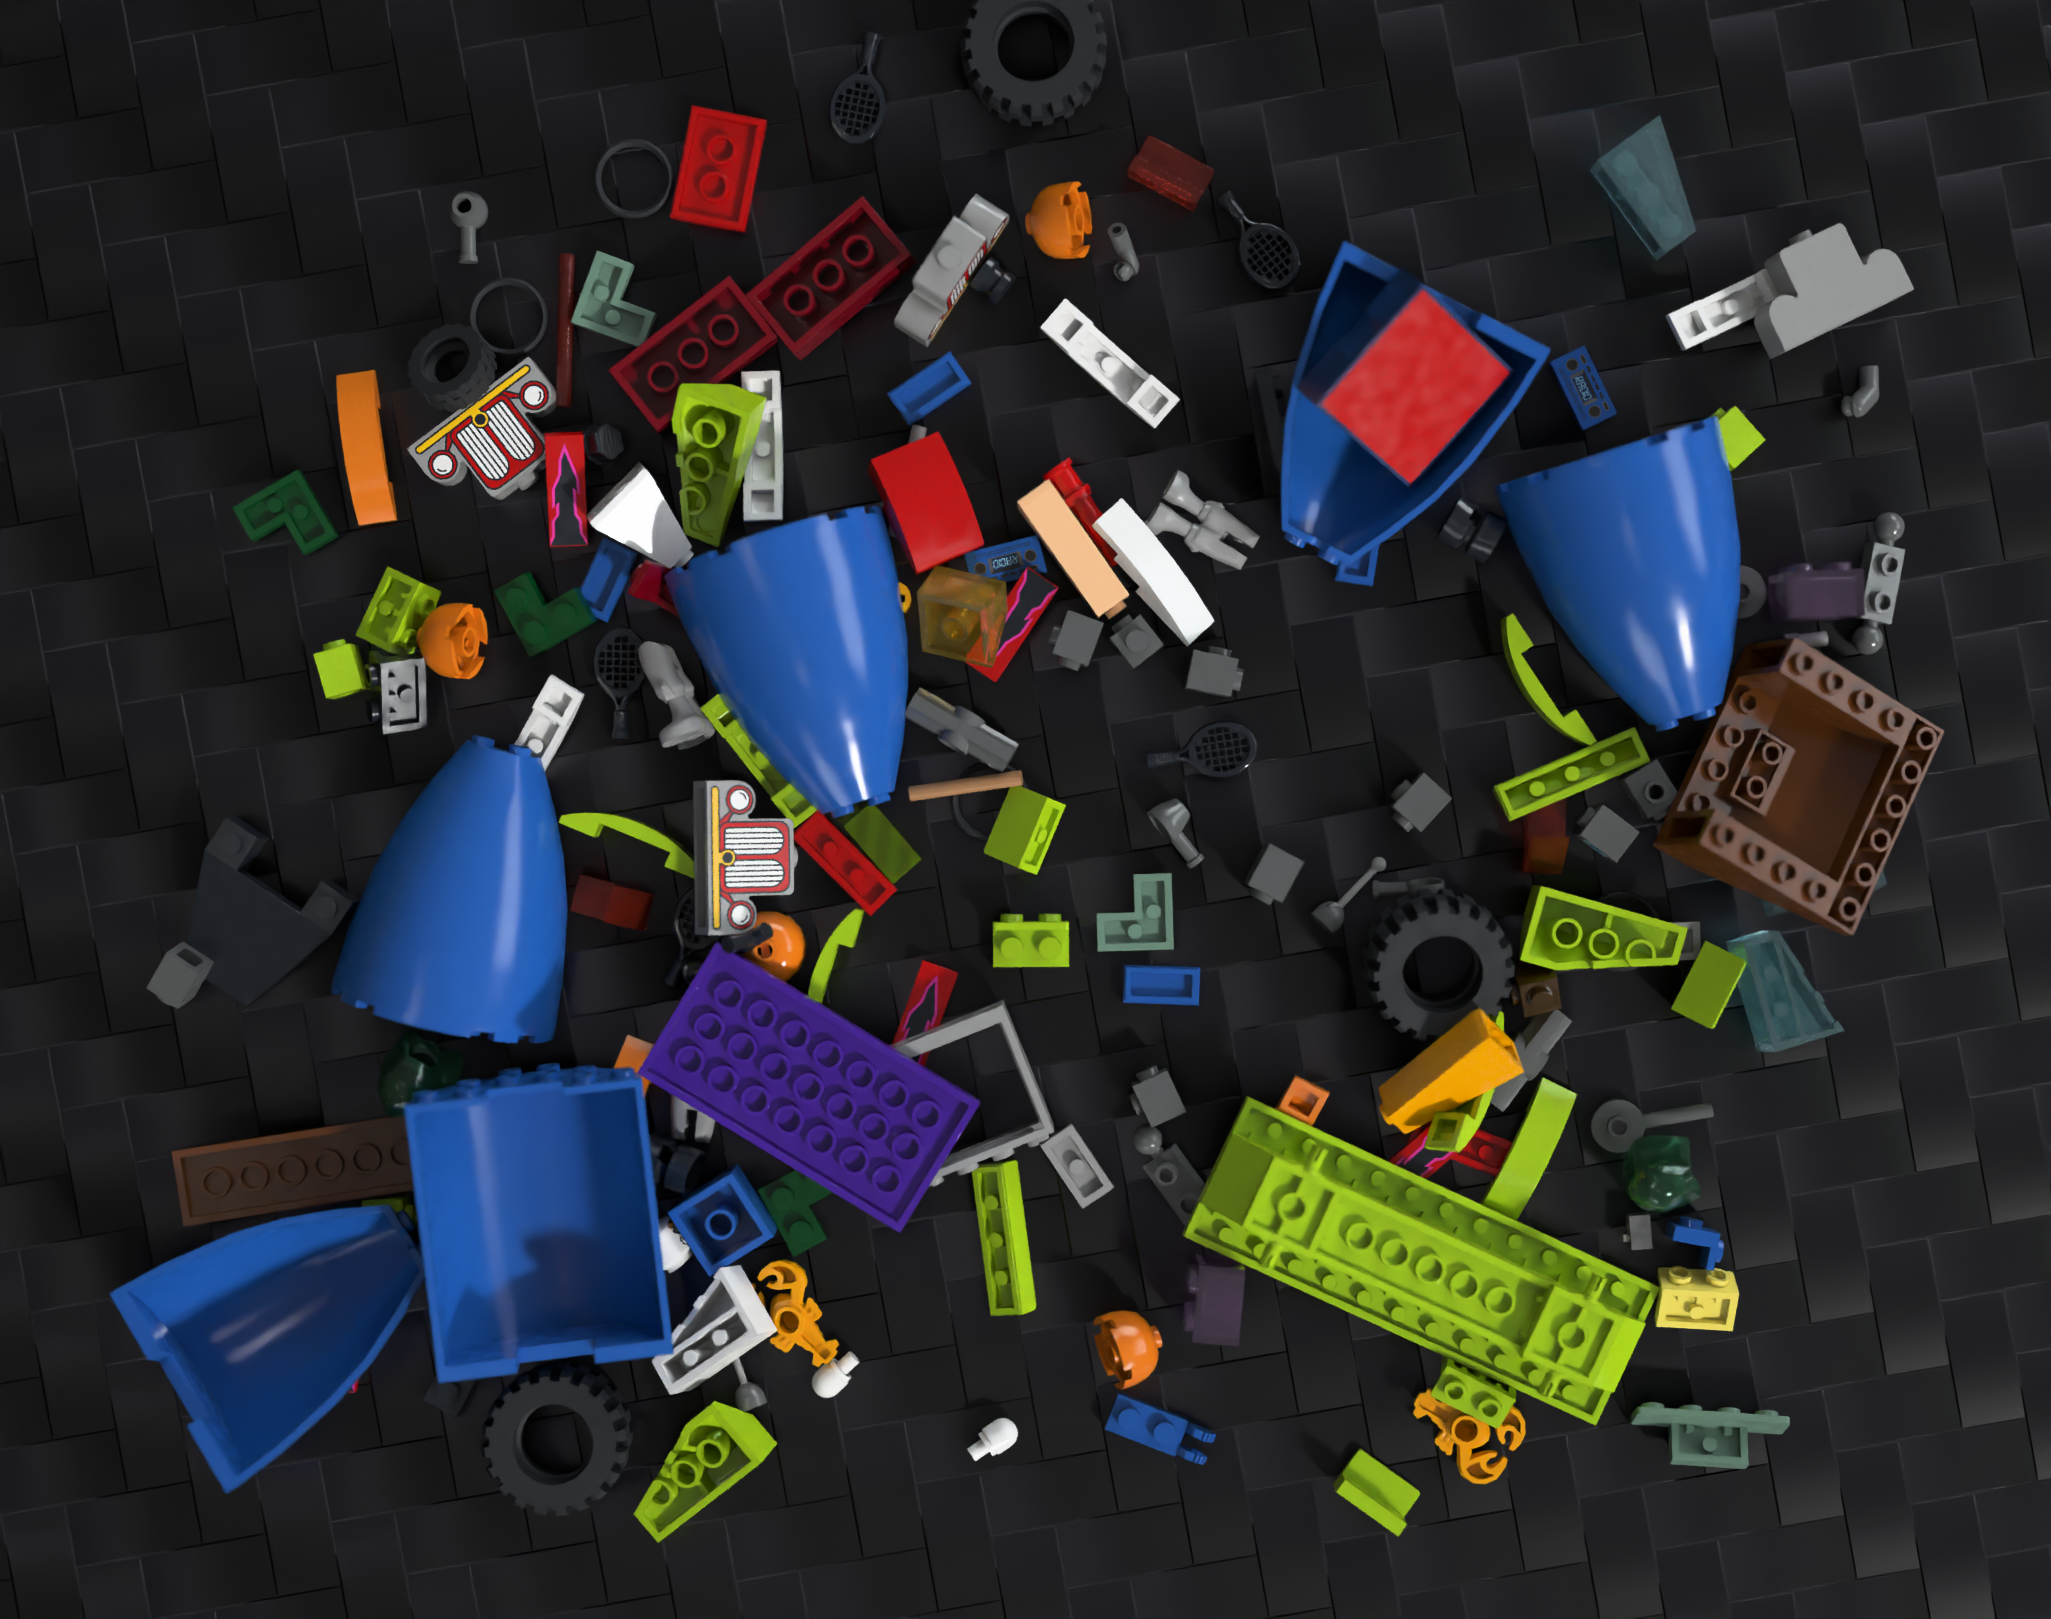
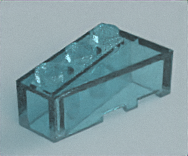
[1590,115,1696,261]
[1726,931,1844,1052]

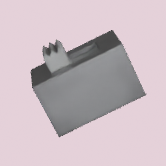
[1620,1212,1653,1250]

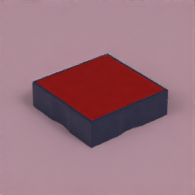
[1296,268,1515,489]

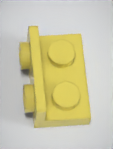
[1654,1266,1739,1331]

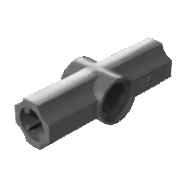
[905,687,1019,773]
[1490,1010,1572,1112]

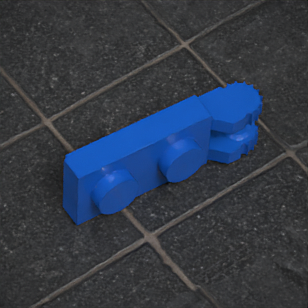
[1104,1392,1216,1465]

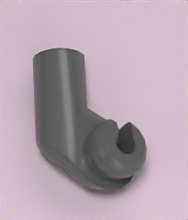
[1107,223,1140,281]
[1841,365,1879,417]

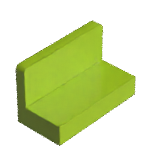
[984,786,1066,875]
[1671,941,1747,1029]
[1333,1449,1420,1537]

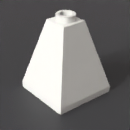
[587,462,694,569]

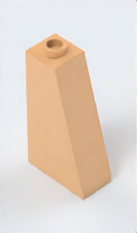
[1017,479,1129,619]

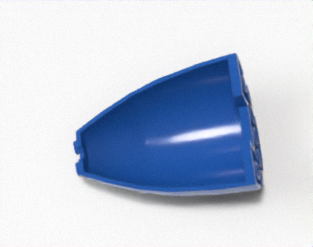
[1281,242,1551,565]
[1494,415,1741,732]
[664,506,909,818]
[330,735,568,1043]
[110,1205,425,1493]

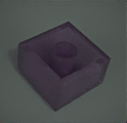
[1769,562,1865,622]
[1183,1255,1245,1346]

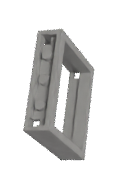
[890,1000,1054,1187]

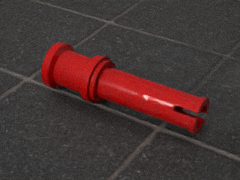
[1042,457,1118,567]

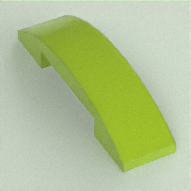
[1501,613,1597,746]
[700,695,817,828]
[559,812,694,878]
[808,908,865,1004]
[1424,1011,1504,1152]
[1480,1077,1577,1220]

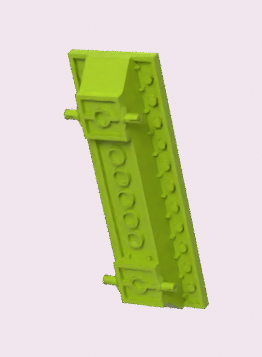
[1182,1096,1660,1426]

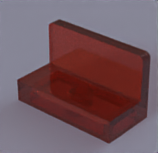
[1127,136,1214,212]

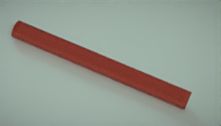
[556,253,575,407]

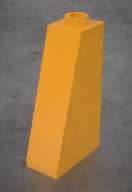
[1378,1008,1524,1134]

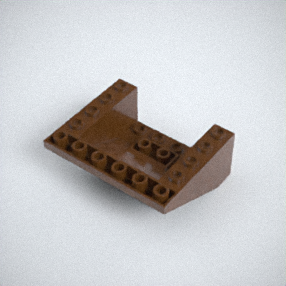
[1653,637,1944,935]

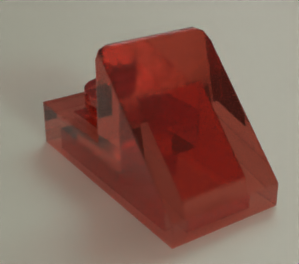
[1523,798,1569,874]
[570,874,655,931]

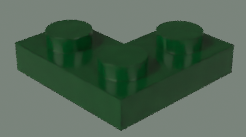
[232,469,339,555]
[494,572,597,658]
[758,1169,833,1257]

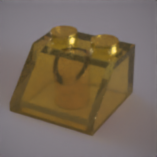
[917,566,1008,668]

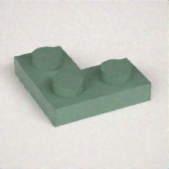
[571,251,657,348]
[1096,873,1174,952]

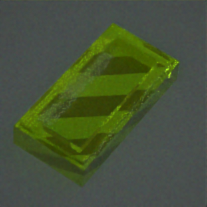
[844,805,922,884]

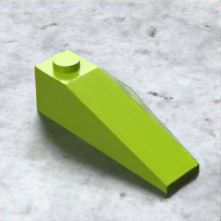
[672,383,767,547]
[1519,885,1688,970]
[634,1401,777,1543]

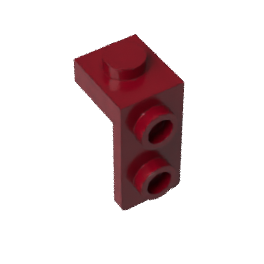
[628,560,680,618]

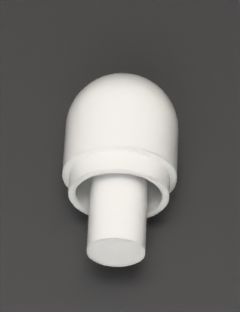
[812,1351,860,1398]
[967,1418,1018,1461]

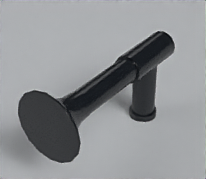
[681,922,773,985]

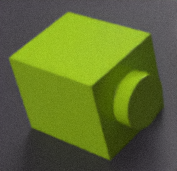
[313,639,370,699]

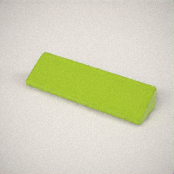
[1492,727,1651,822]
[972,1160,1036,1316]

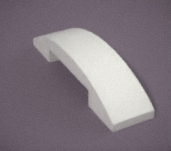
[1665,268,1779,351]
[1040,298,1180,429]
[741,371,783,522]
[515,675,584,771]

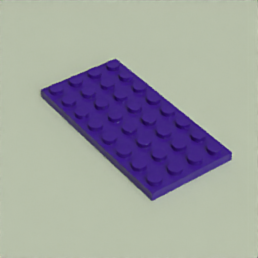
[637,941,980,1233]

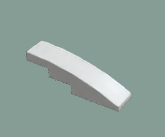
[1092,498,1214,647]

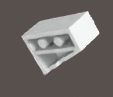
[652,1265,778,1395]

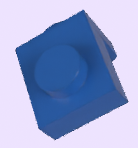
[1665,1216,1724,1271]

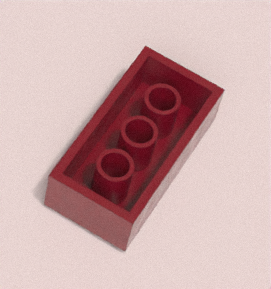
[745,196,917,360]
[609,276,777,435]

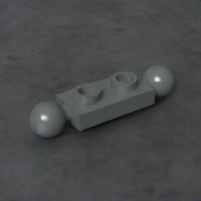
[1851,512,1905,655]
[1132,1124,1205,1227]

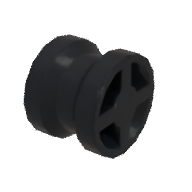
[970,256,1017,305]

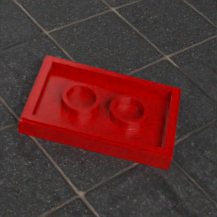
[670,105,767,234]

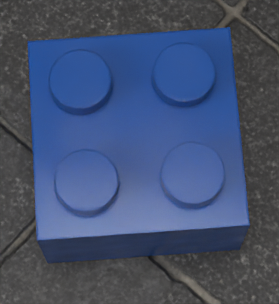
[668,1164,778,1277]

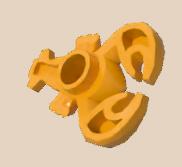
[751,1259,839,1367]
[1412,1387,1526,1484]

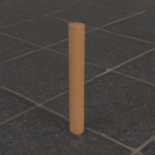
[908,770,1023,801]

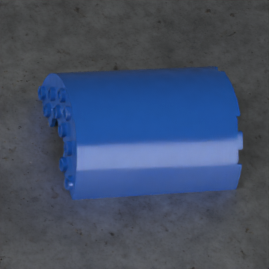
[404,1063,674,1383]

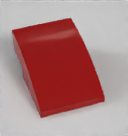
[867,431,984,575]

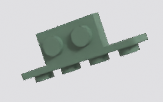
[1631,1402,1790,1469]

